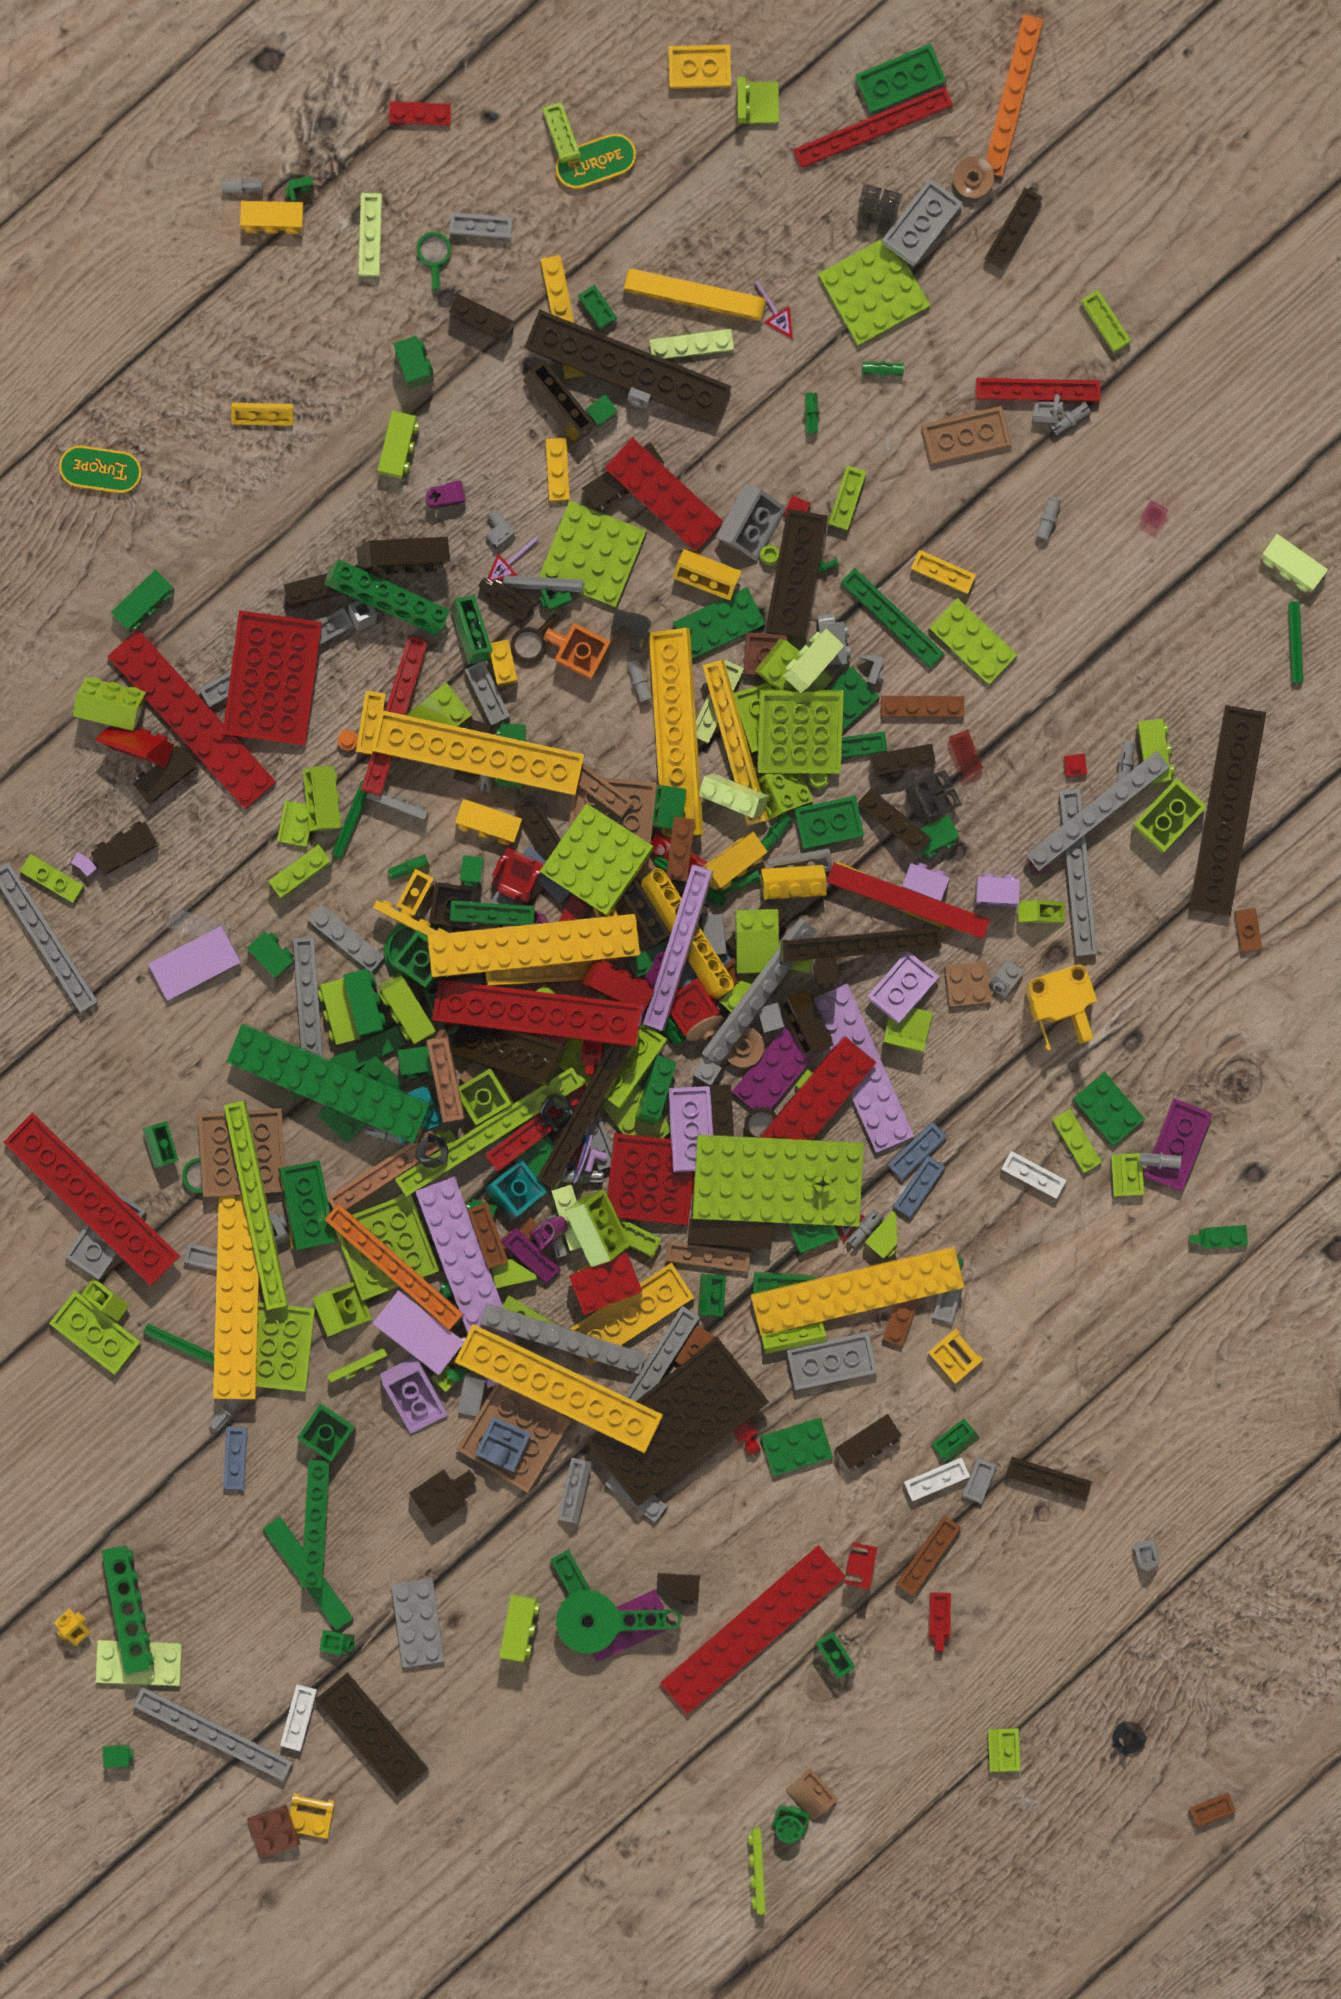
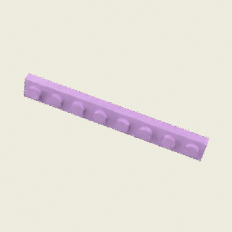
[643,865,714,1031]

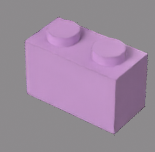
[902,862,950,901]

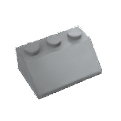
[715,484,786,561]

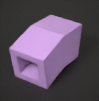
[71,852,98,878]

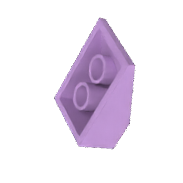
[380,1356,448,1434]

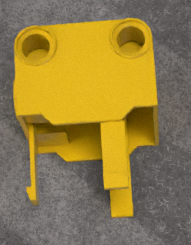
[1025,965,1097,1051]

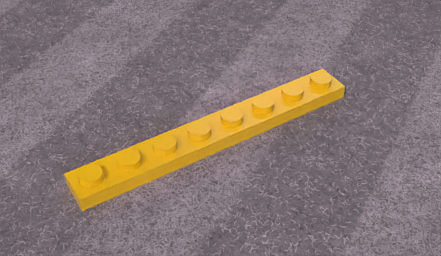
[702,659,769,826]

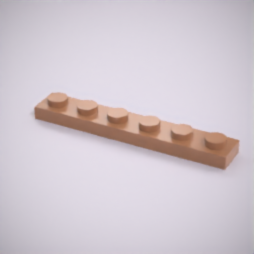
[327,1131,441,1210]

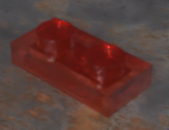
[948,730,983,776]

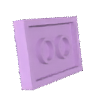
[867,951,939,1024]

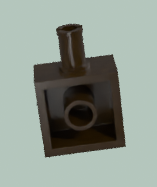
[429,882,477,933]
[409,1469,477,1528]

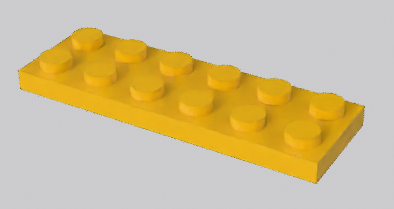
[570,1263,694,1366]

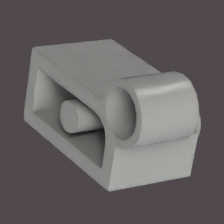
[817,613,851,665]

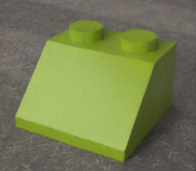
[312,1281,372,1337]

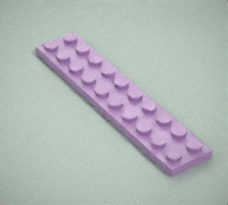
[415,1177,517,1388]

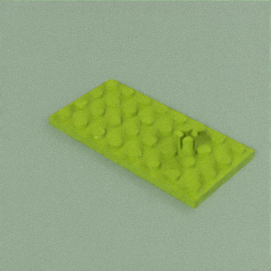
[692,1134,864,1227]

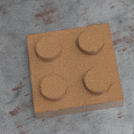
[945,961,991,1007]

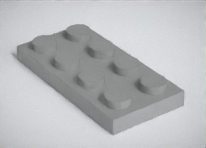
[881,179,963,267]
[64,1187,146,1280]
[787,1332,877,1390]
[391,1578,445,1668]

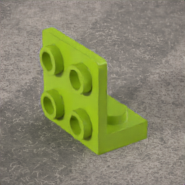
[737,77,779,124]
[757,773,813,820]
[883,1008,932,1053]

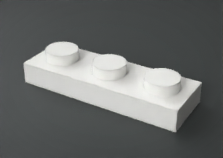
[1001,1151,1066,1199]
[904,1457,970,1501]
[280,1684,317,1751]

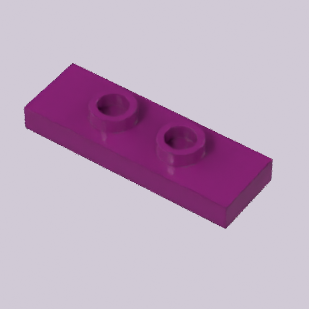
[502,1227,561,1284]

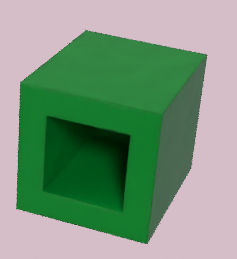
[585,394,618,429]
[103,1744,134,1768]

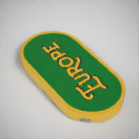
[556,134,636,190]
[59,446,142,494]

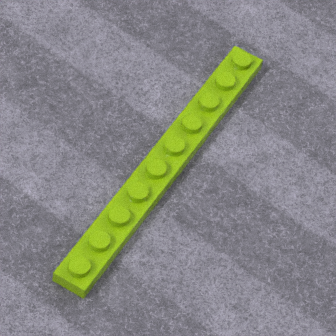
[395,1067,583,1197]
[224,1101,289,1310]

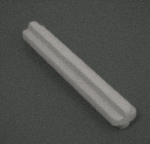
[503,575,584,592]

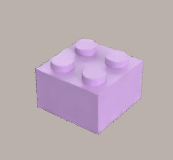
[975,873,1020,907]

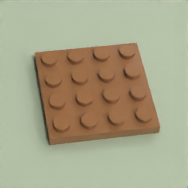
[569,777,657,866]
[198,1108,285,1197]
[456,1384,571,1493]

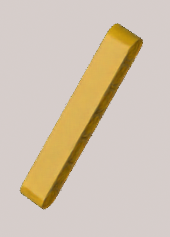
[623,269,766,321]
[641,868,734,999]

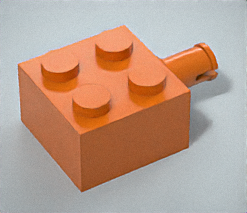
[543,623,611,681]

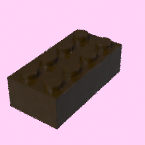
[356,537,450,575]

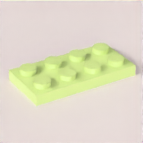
[96,1640,182,1686]

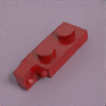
[581,1040,605,1077]
[929,1592,951,1651]

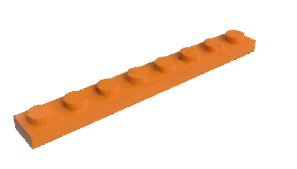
[986,14,1043,178]
[324,1204,464,1330]

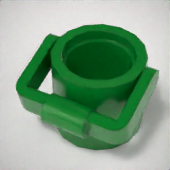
[772,1805,810,1843]

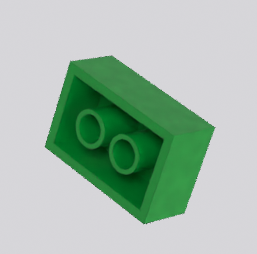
[343,968,388,1038]

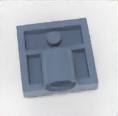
[475,1416,531,1472]

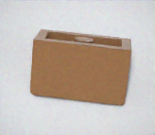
[786,1768,838,1820]

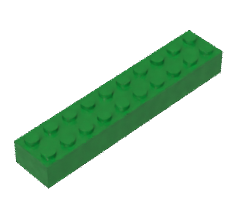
[226,1024,435,1143]

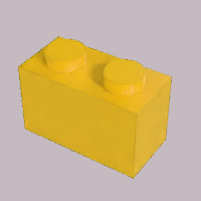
[491,639,518,687]
[396,869,435,917]

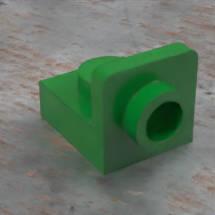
[285,176,315,202]
[539,589,573,612]
[319,1630,355,1655]

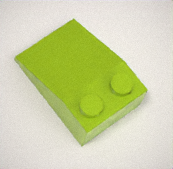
[407,682,473,727]
[735,909,779,973]

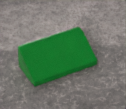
[698,1274,726,1318]
[932,1418,979,1463]

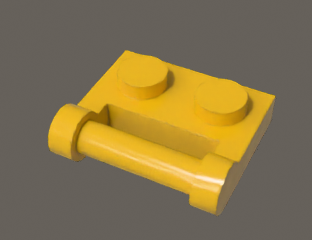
[928,1328,984,1384]
[290,1793,335,1838]

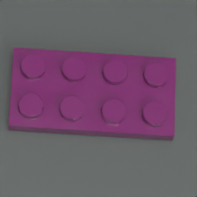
[732,1028,815,1118]
[1143,1098,1213,1191]
[582,1589,672,1663]

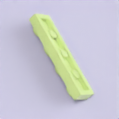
[359,193,382,277]
[649,329,734,360]
[696,660,744,744]

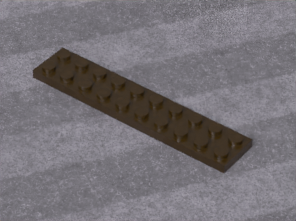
[524,309,731,425]
[1189,705,1266,917]

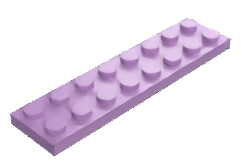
[814,984,914,1153]

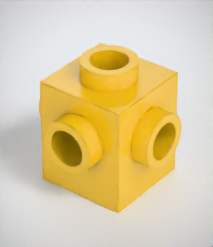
[54,1608,91,1646]

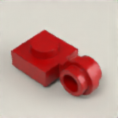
[733,1418,761,1455]

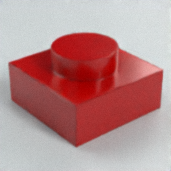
[783,495,811,516]
[1064,753,1087,777]

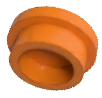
[337,730,358,751]

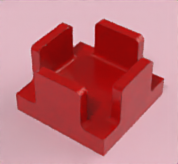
[491,847,545,902]
[670,978,720,1036]
[844,1542,878,1589]

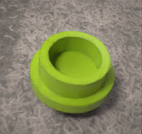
[760,545,780,566]
[808,773,829,789]

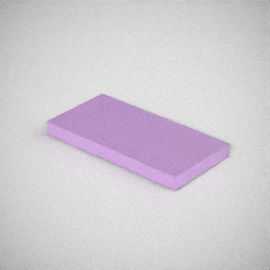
[148,925,241,1001]
[668,1086,713,1172]
[372,1290,464,1375]

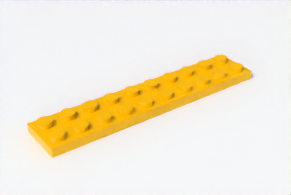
[649,628,703,839]
[371,710,584,796]
[427,914,640,978]
[213,1195,259,1400]
[751,1246,964,1335]
[455,1324,663,1453]

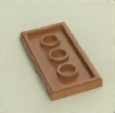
[921,406,1012,466]

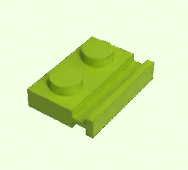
[277,800,310,847]
[1111,1153,1144,1197]
[988,1728,1021,1772]

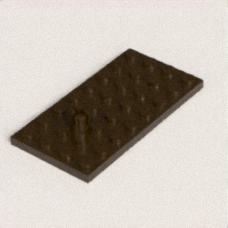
[586,1337,769,1507]

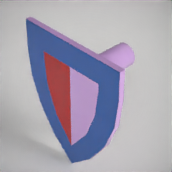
[573,1135,607,1183]

